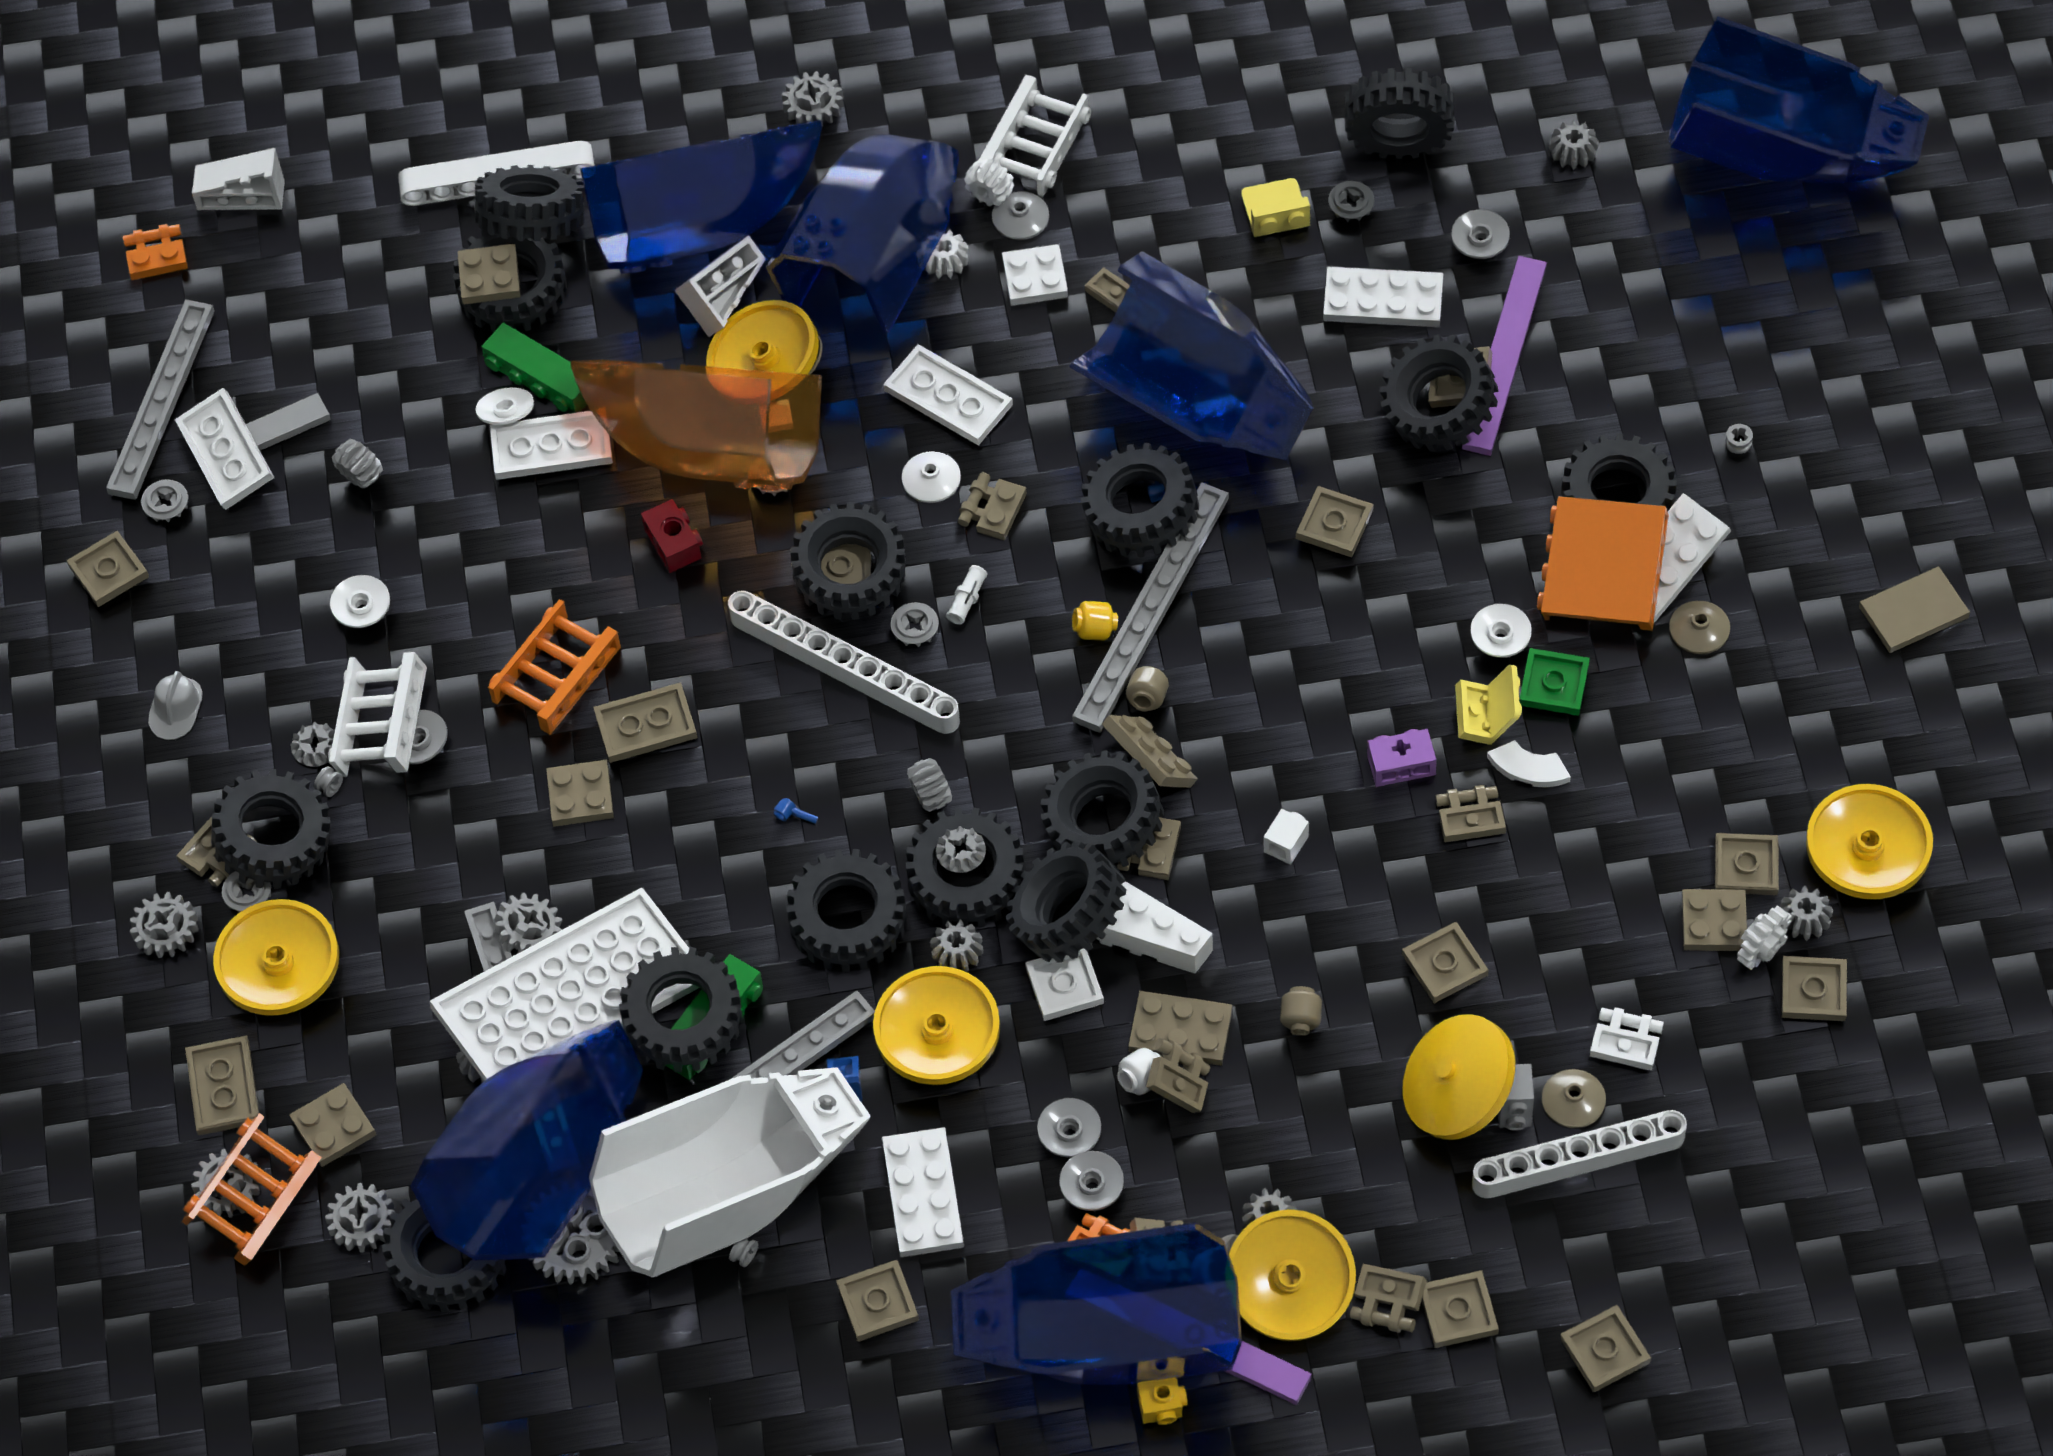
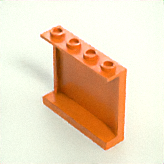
[1537,496,1669,631]

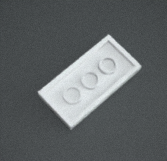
[1323,267,1443,327]
[883,344,1013,446]
[175,388,274,510]
[490,409,613,480]
[1654,493,1731,623]
[882,1127,964,1257]

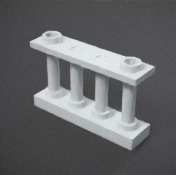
[980,75,1091,197]
[328,652,427,777]

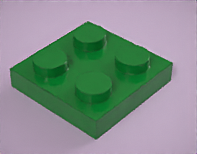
[1519,648,1590,716]

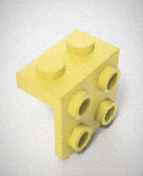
[1242,178,1310,237]
[1455,665,1522,745]

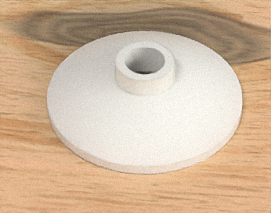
[476,388,534,425]
[902,452,961,503]
[330,575,390,628]
[1471,604,1532,657]

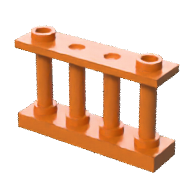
[488,599,621,735]
[181,1113,322,1265]

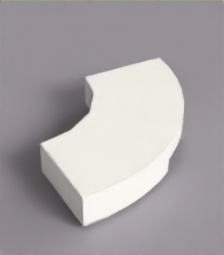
[1487,740,1571,787]

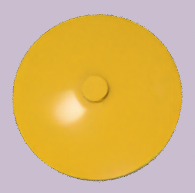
[706,300,819,405]
[1806,784,1933,899]
[213,899,339,1015]
[873,966,1000,1085]
[1403,1014,1515,1140]
[1225,1209,1356,1341]

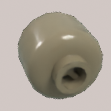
[1126,666,1169,711]
[1280,986,1322,1035]

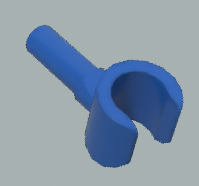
[1147,481,1165,503]
[774,798,818,824]

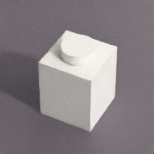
[1264,809,1309,865]

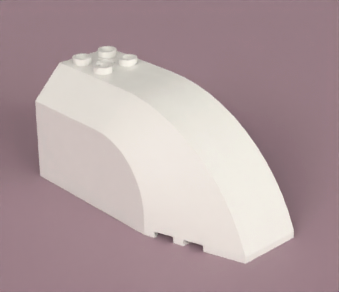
[589,1068,870,1277]

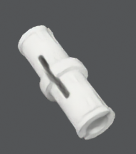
[946,565,987,624]

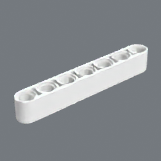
[398,141,595,206]
[1472,1110,1687,1198]

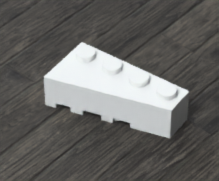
[1096,882,1213,974]

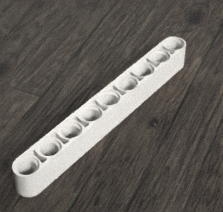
[728,591,960,734]

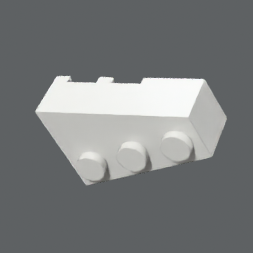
[192,148,285,210]
[675,236,766,337]

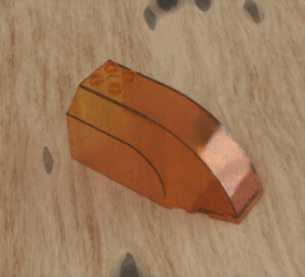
[571,359,822,491]

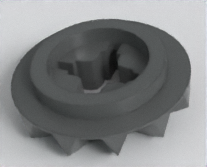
[1328,181,1374,222]

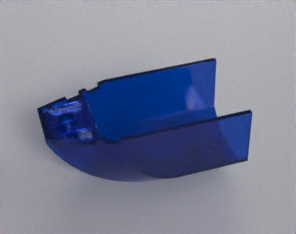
[1668,16,1929,183]
[580,120,822,274]
[766,134,959,333]
[1069,251,1313,460]
[411,1020,643,1260]
[951,1222,1242,1385]

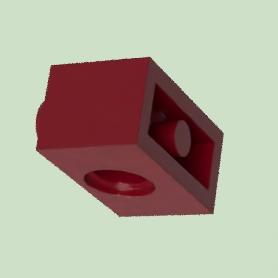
[641,499,703,573]

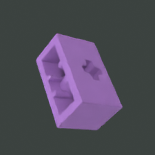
[1367,729,1436,787]

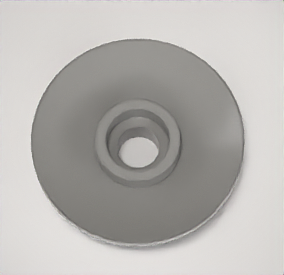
[992,192,1049,240]
[1452,210,1510,259]
[409,710,448,764]
[1037,1098,1101,1157]
[1060,1151,1124,1211]

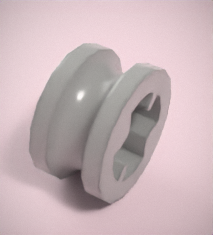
[1725,424,1753,454]
[314,766,343,797]
[729,1237,758,1267]

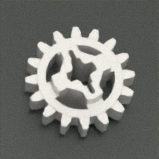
[1737,906,1792,970]

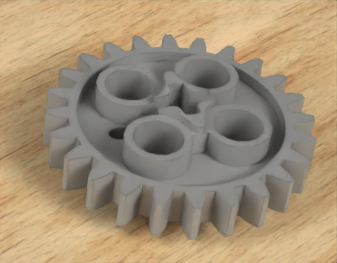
[522,1183,620,1285]

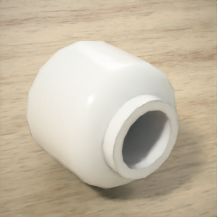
[1117,1048,1160,1095]

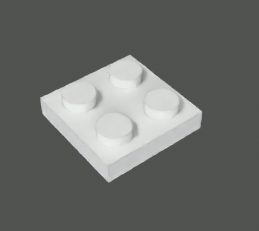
[1002,244,1068,306]
[1025,948,1104,1021]

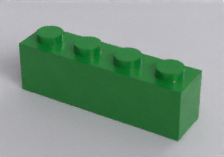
[481,323,598,413]
[666,954,763,1080]

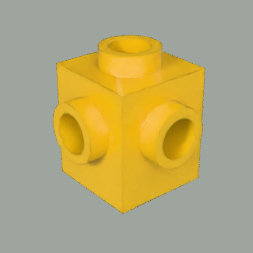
[1137,1374,1187,1425]

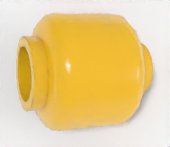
[1072,601,1118,641]

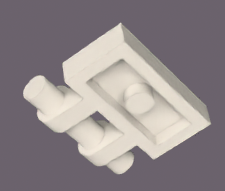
[1590,1007,1664,1071]

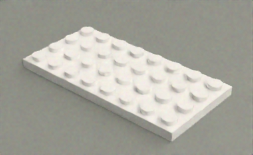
[430,888,700,1098]

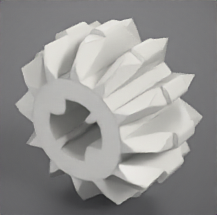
[964,158,1014,207]
[920,230,969,279]

